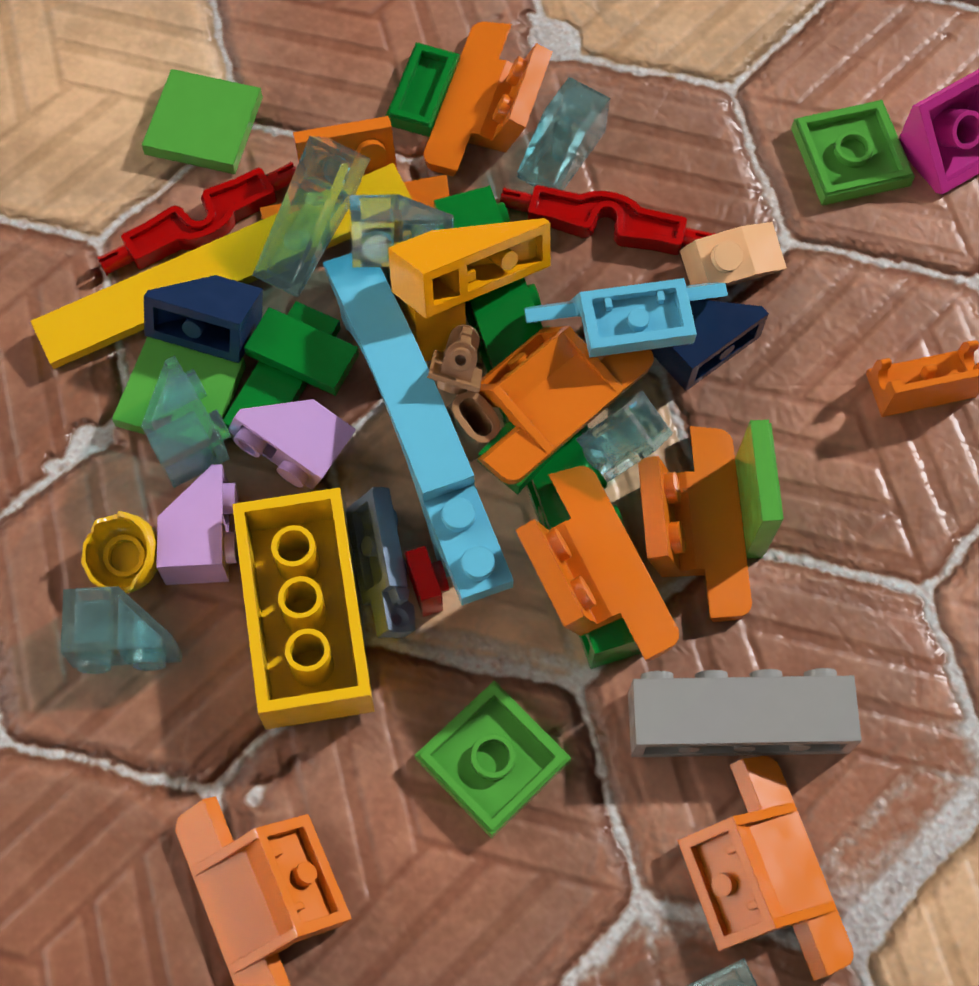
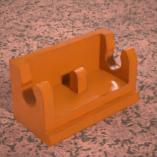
[866,340,979,417]

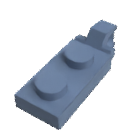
[346,487,416,638]

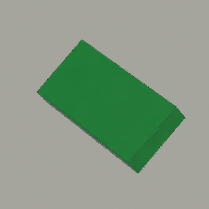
[386,42,460,137]
[244,307,359,396]

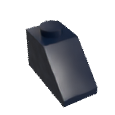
[143,275,263,363]
[651,300,769,391]

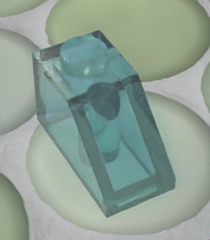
[517,77,610,191]

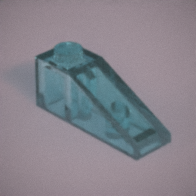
[252,136,370,297]

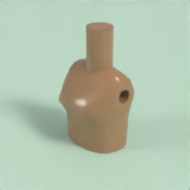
[446,391,500,462]

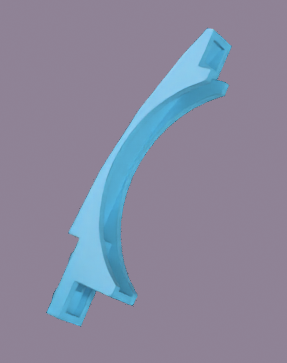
[323,247,514,606]

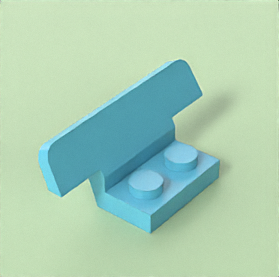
[524,278,728,358]

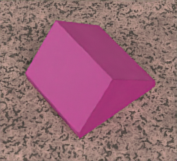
[899,69,979,194]

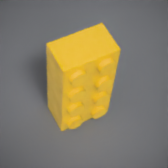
[232,487,375,730]

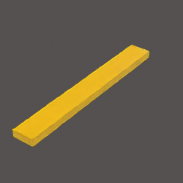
[30,163,415,369]

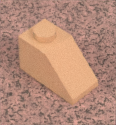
[680,222,787,287]

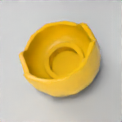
[81,511,158,594]

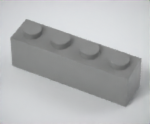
[628,668,862,757]

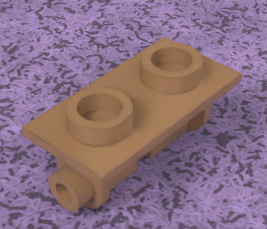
[427,325,483,395]

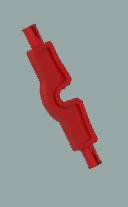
[96,162,300,276]
[500,185,716,255]

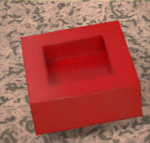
[405,546,449,617]

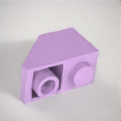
[227,399,356,490]
[156,464,239,585]

